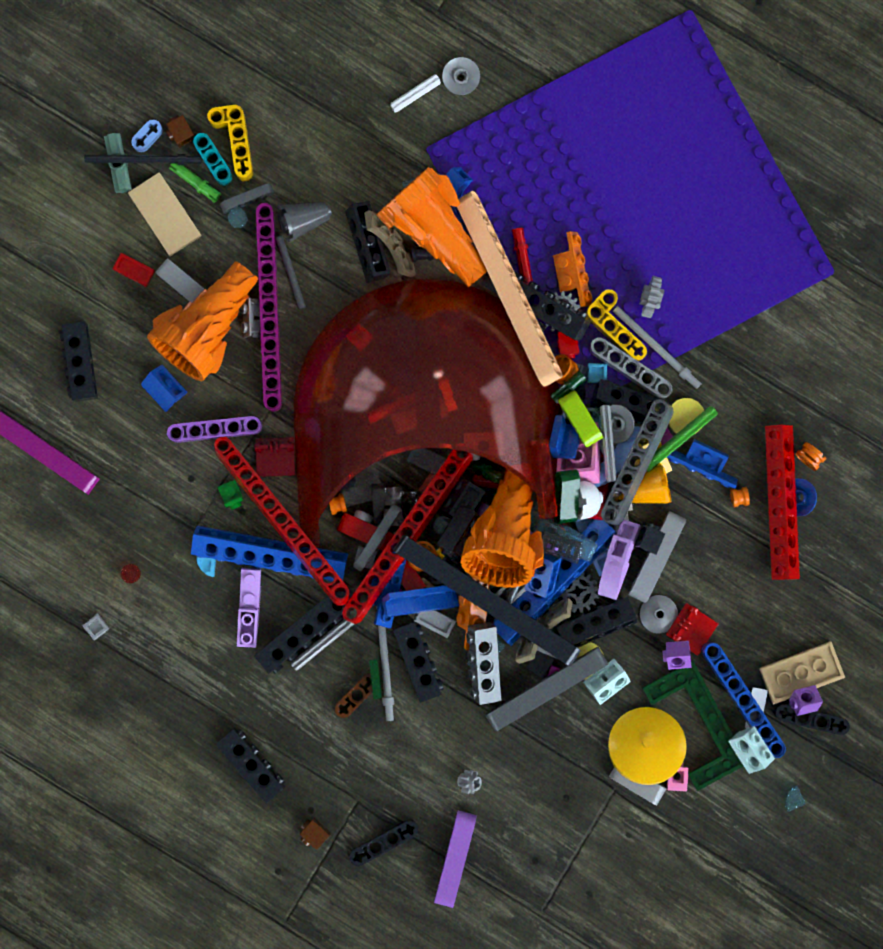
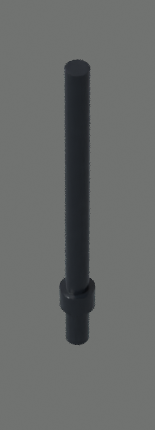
[84,154,201,165]

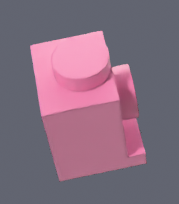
[666,763,688,791]

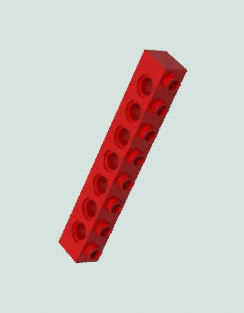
[765,425,800,580]

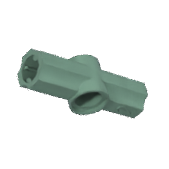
[104,133,132,193]

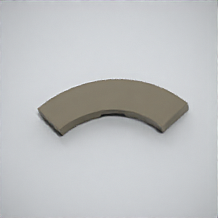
[365,210,416,277]
[515,598,573,664]

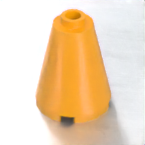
[618,466,672,504]

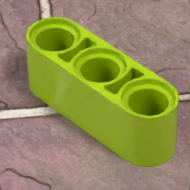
[558,390,603,448]

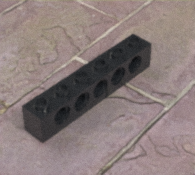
[481,272,592,340]
[254,582,354,674]

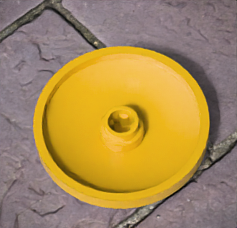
[608,707,686,785]

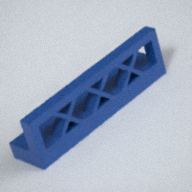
[381,586,459,618]

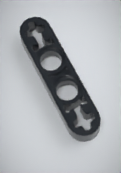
[774,704,850,735]
[350,820,418,866]

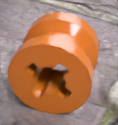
[730,487,750,508]
[328,493,347,515]

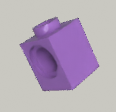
[663,641,692,670]
[789,685,823,716]

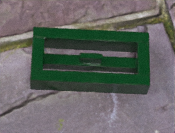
[369,659,382,699]

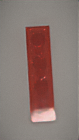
[530,439,558,519]

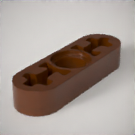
[335,673,373,718]

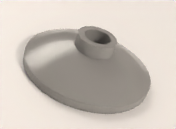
[442,57,480,95]
[599,405,635,443]
[640,595,678,634]

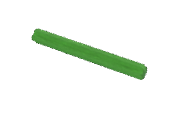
[647,406,718,472]

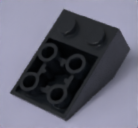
[417,462,485,517]

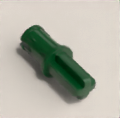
[551,370,587,403]
[473,460,504,484]

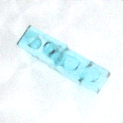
[530,507,598,562]

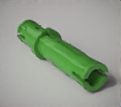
[169,163,221,203]

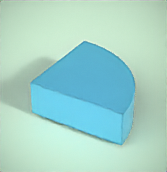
[197,557,216,577]

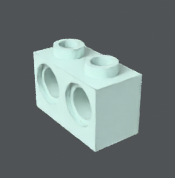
[584,659,631,705]
[728,726,775,774]

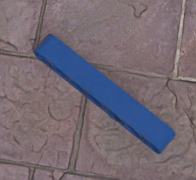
[701,642,786,758]

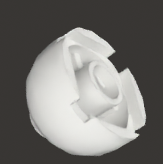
[578,481,603,520]

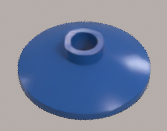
[795,478,817,517]

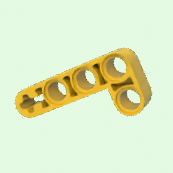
[207,105,253,181]
[586,289,647,362]

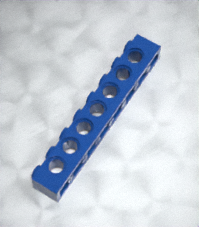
[493,519,617,646]
[191,526,348,582]

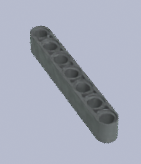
[601,399,674,526]
[485,647,609,732]

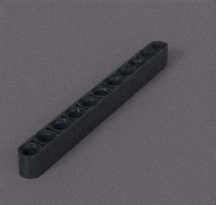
[393,534,581,667]

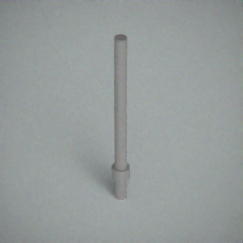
[613,306,702,389]
[376,606,394,721]

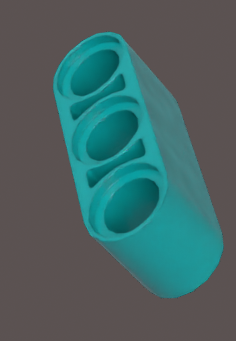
[193,133,232,186]

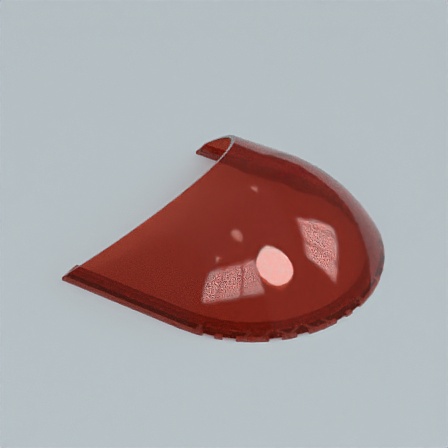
[294,279,570,548]

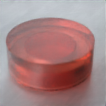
[121,564,141,583]

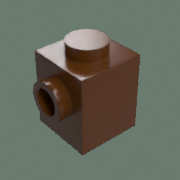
[166,115,195,148]
[299,818,331,850]

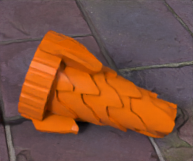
[376,167,487,287]
[147,261,258,382]
[460,463,544,588]

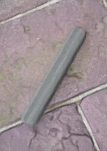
[600,405,616,482]
[291,616,354,670]

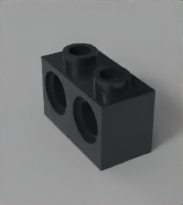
[634,522,666,555]

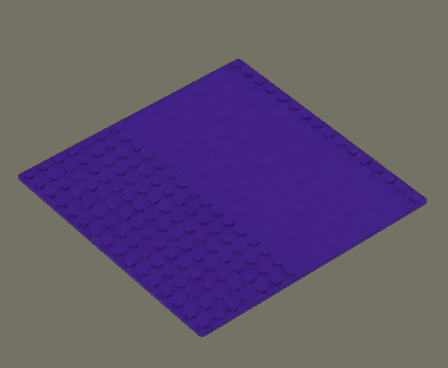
[426,10,834,406]

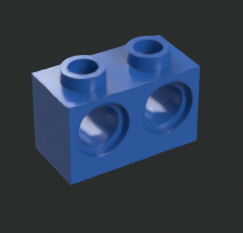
[525,551,562,598]

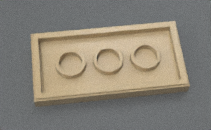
[128,172,202,256]
[759,641,845,705]

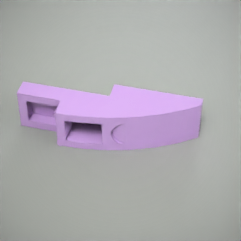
[598,520,641,600]
[237,568,261,648]

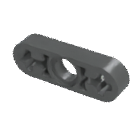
[220,183,274,214]

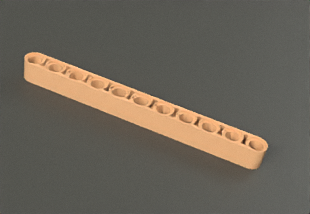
[457,191,562,386]

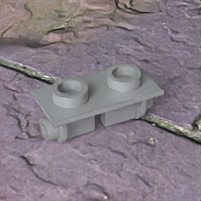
[240,298,261,338]
[384,487,404,526]

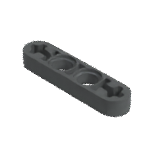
[353,503,402,572]

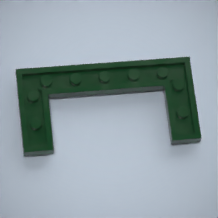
[642,661,744,791]

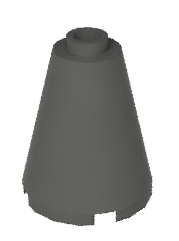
[277,202,332,242]

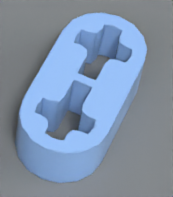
[131,120,163,152]

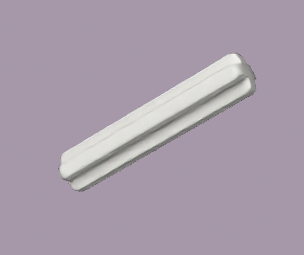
[390,74,441,112]

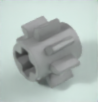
[457,770,482,794]

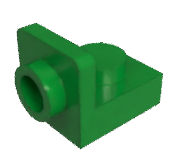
[218,480,245,510]

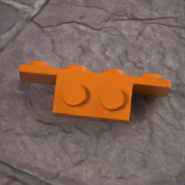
[553,231,592,307]
[456,577,490,650]

